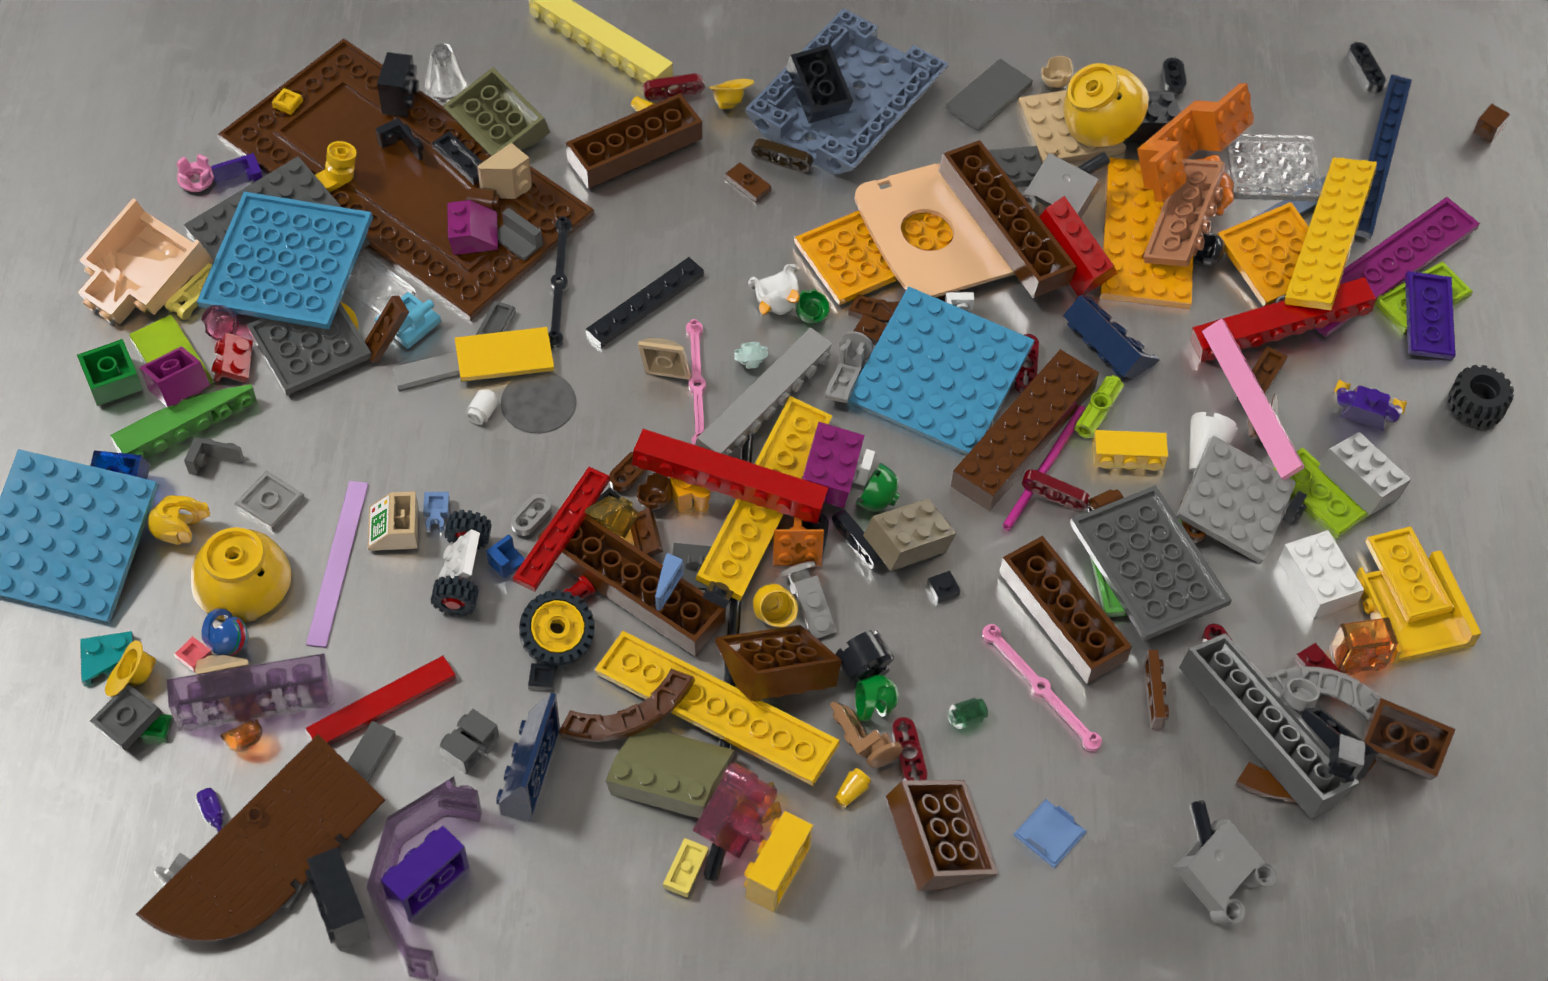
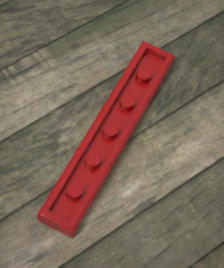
[513,467,610,592]
[306,656,456,745]

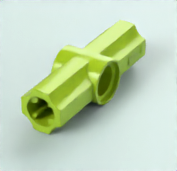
[1074,375,1124,439]

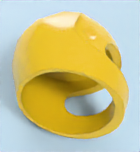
[752,584,798,628]

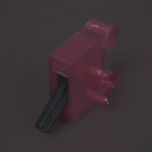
[692,762,777,882]

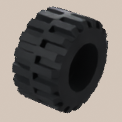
[1447,365,1514,428]

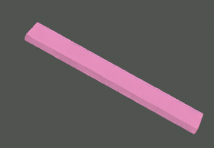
[1202,318,1305,481]

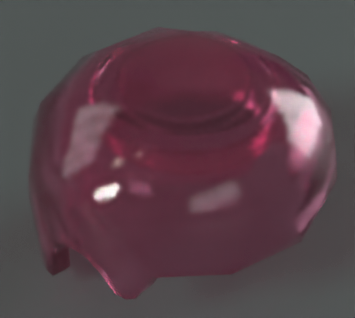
[201,305,239,341]

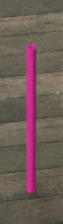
[1002,406,1086,531]

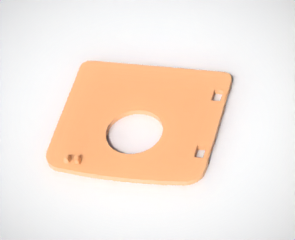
[854,163,1015,298]

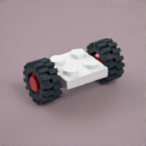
[431,510,492,616]

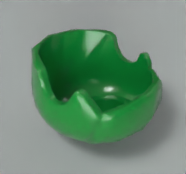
[795,289,829,324]

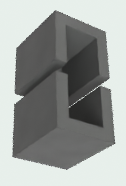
[440,709,499,774]

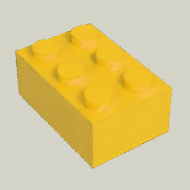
[744,811,813,912]

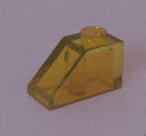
[585,496,639,538]

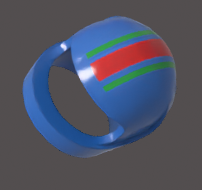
[201,608,249,656]

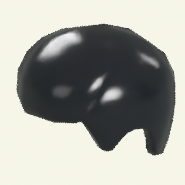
[1193,233,1225,267]

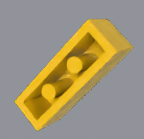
[1092,430,1168,471]

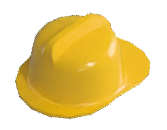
[709,79,754,109]
[105,640,156,697]

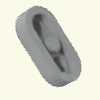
[511,494,552,536]

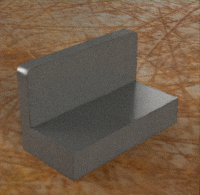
[498,208,543,260]

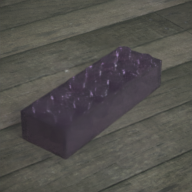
[167,653,335,731]

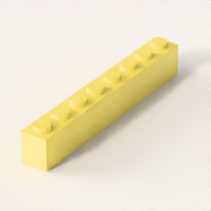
[528,0,673,84]

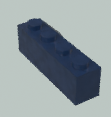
[1063,295,1160,378]

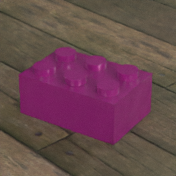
[802,422,865,508]

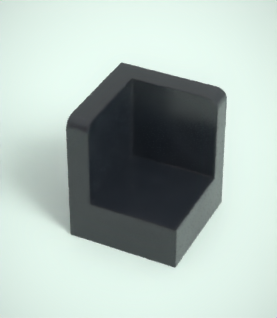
[1328,734,1365,781]

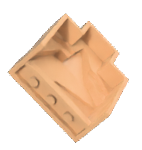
[78,198,214,325]

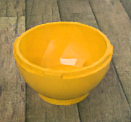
[1063,63,1149,147]
[191,527,292,623]

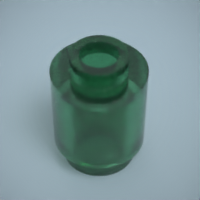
[948,698,988,729]

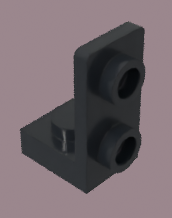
[375,118,423,161]

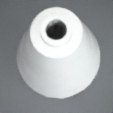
[1189,412,1238,475]

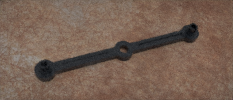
[548,216,572,348]

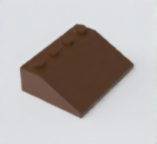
[715,625,842,701]
[886,780,998,891]

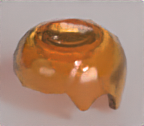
[220,719,263,752]

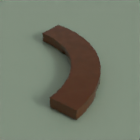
[848,290,962,323]
[558,669,696,742]
[1235,759,1377,803]

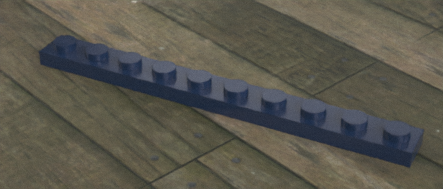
[1356,74,1412,239]

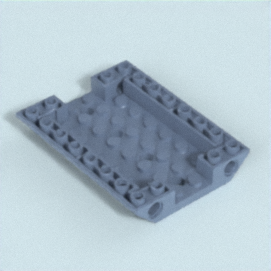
[745,8,949,175]

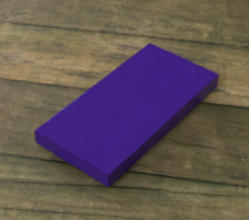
[1405,271,1456,360]

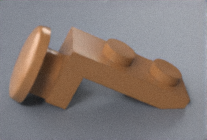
[830,701,903,768]

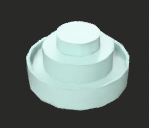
[734,342,769,368]

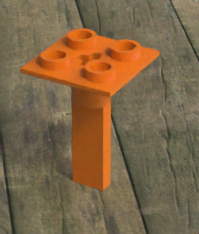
[773,516,824,566]

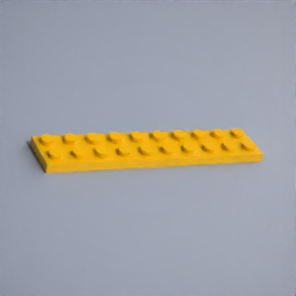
[1285,157,1377,310]
[695,396,832,601]
[595,631,840,786]

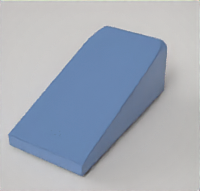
[655,553,684,611]

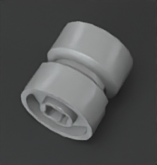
[1283,678,1320,717]

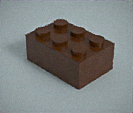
[1361,698,1456,780]

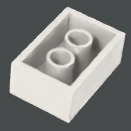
[1279,530,1364,619]

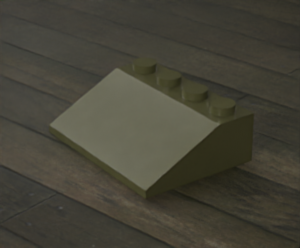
[443,67,550,156]
[605,728,735,821]

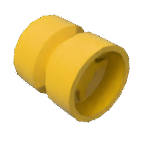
[325,141,356,184]

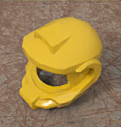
[148,495,211,545]

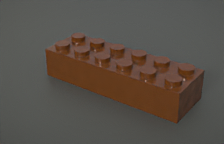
[566,93,702,189]
[999,536,1132,684]

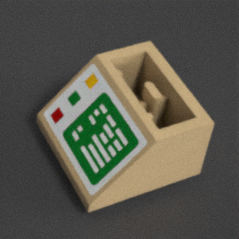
[367,491,419,551]

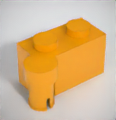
[668,477,711,512]

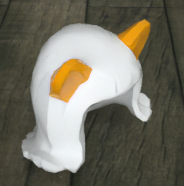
[748,264,800,315]

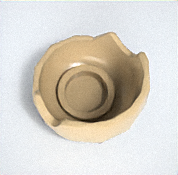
[1041,56,1074,88]

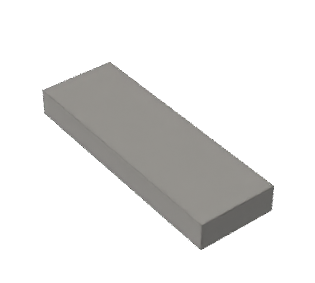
[392,351,460,390]

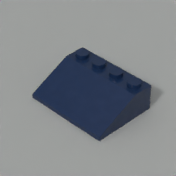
[496,693,560,822]

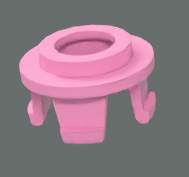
[177,154,214,192]

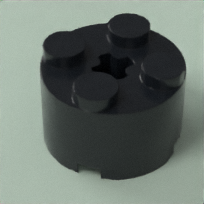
[836,630,894,687]

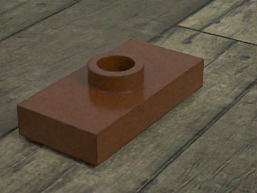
[725,162,772,202]

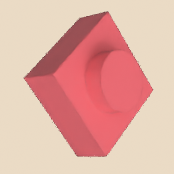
[175,636,213,672]

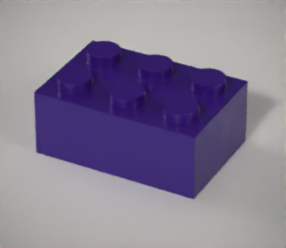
[381,825,469,922]

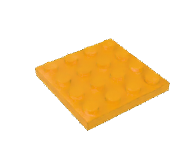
[1217,202,1309,306]

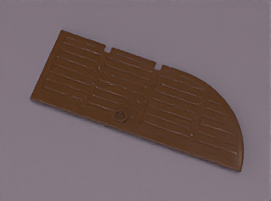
[136,734,386,941]

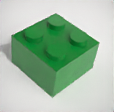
[77,339,143,406]

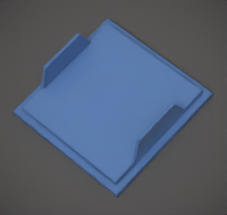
[1013,799,1087,868]

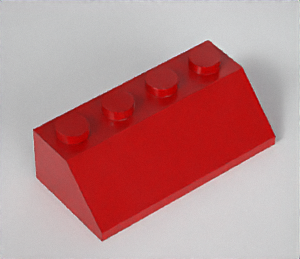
[1039,196,1118,297]

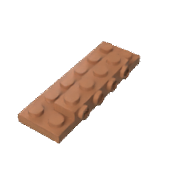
[1143,159,1226,267]

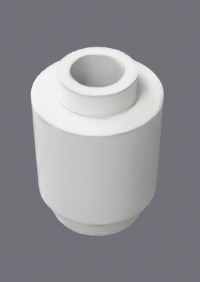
[466,389,498,425]

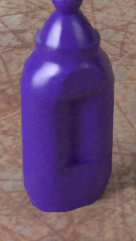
[196,788,224,832]

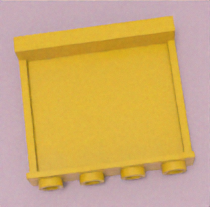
[1356,550,1482,664]

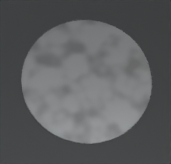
[501,372,576,433]

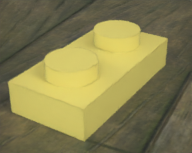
[663,838,709,898]

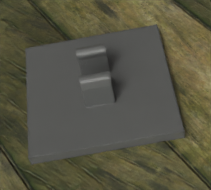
[672,543,712,590]

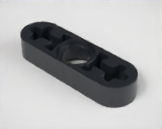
[1348,42,1386,93]
[832,509,883,569]

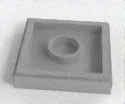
[234,470,305,532]

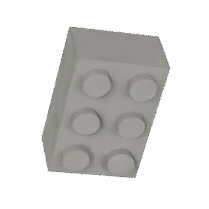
[1318,432,1411,515]

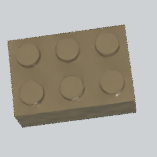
[863,498,956,571]

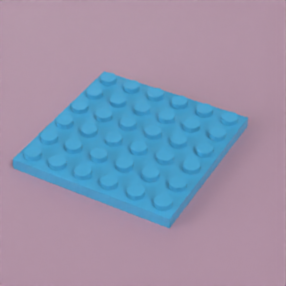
[197,192,373,329]
[848,286,1034,456]
[0,449,159,624]

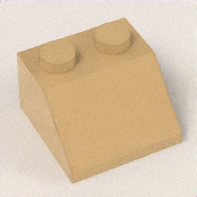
[477,143,532,199]

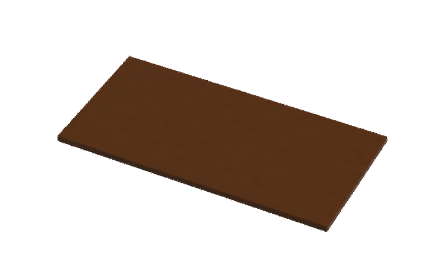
[218,38,594,321]

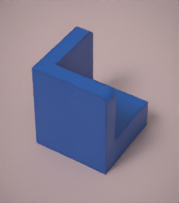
[486,535,525,579]

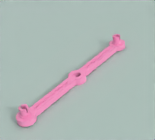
[686,319,706,445]
[982,624,1102,752]

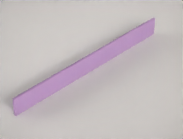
[306,481,368,648]

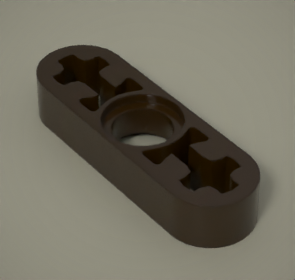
[751,138,814,173]

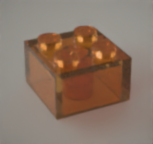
[1329,617,1398,675]

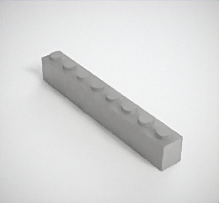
[695,327,832,456]

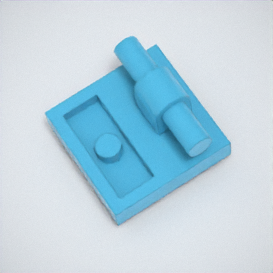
[375,292,441,349]

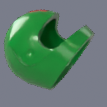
[855,675,899,721]

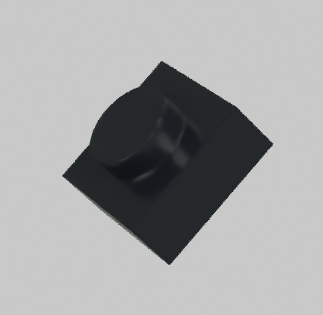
[1283,491,1307,524]
[927,571,961,603]
[702,581,734,609]

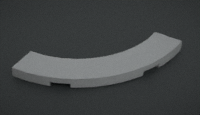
[1264,666,1382,722]

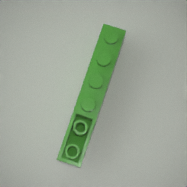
[110,384,257,468]

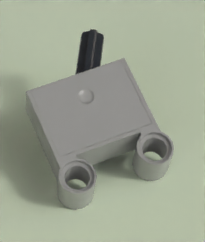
[1022,152,1110,218]
[1173,800,1276,925]

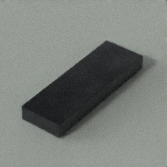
[432,131,483,185]

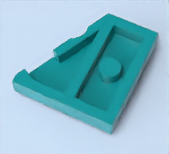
[80,631,134,686]

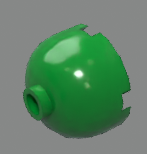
[856,463,901,512]

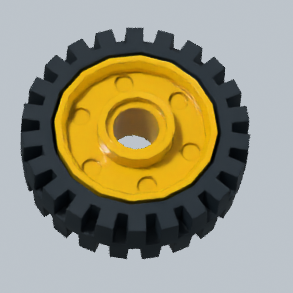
[519,590,595,667]

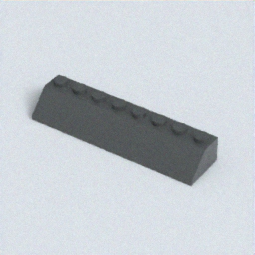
[1179,633,1360,819]

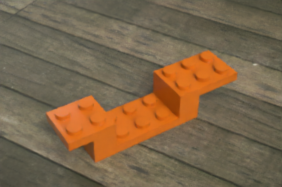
[1137,83,1254,202]

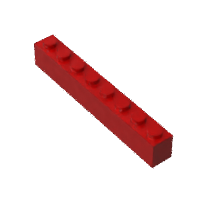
[1190,277,1376,362]
[631,429,829,524]

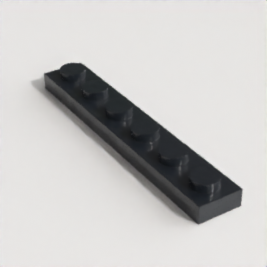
[586,257,704,348]

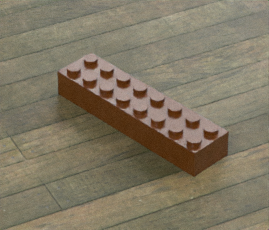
[938,140,1077,298]
[951,349,1099,511]
[538,515,726,656]

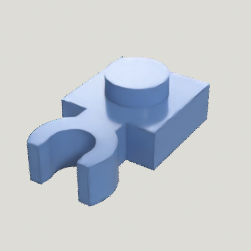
[423,492,450,532]

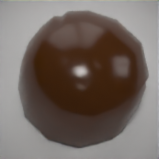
[637,473,673,511]

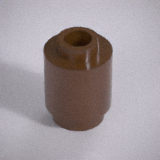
[466,187,500,211]
[1087,489,1124,512]

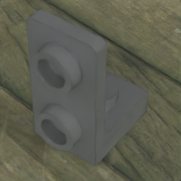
[184,437,244,476]

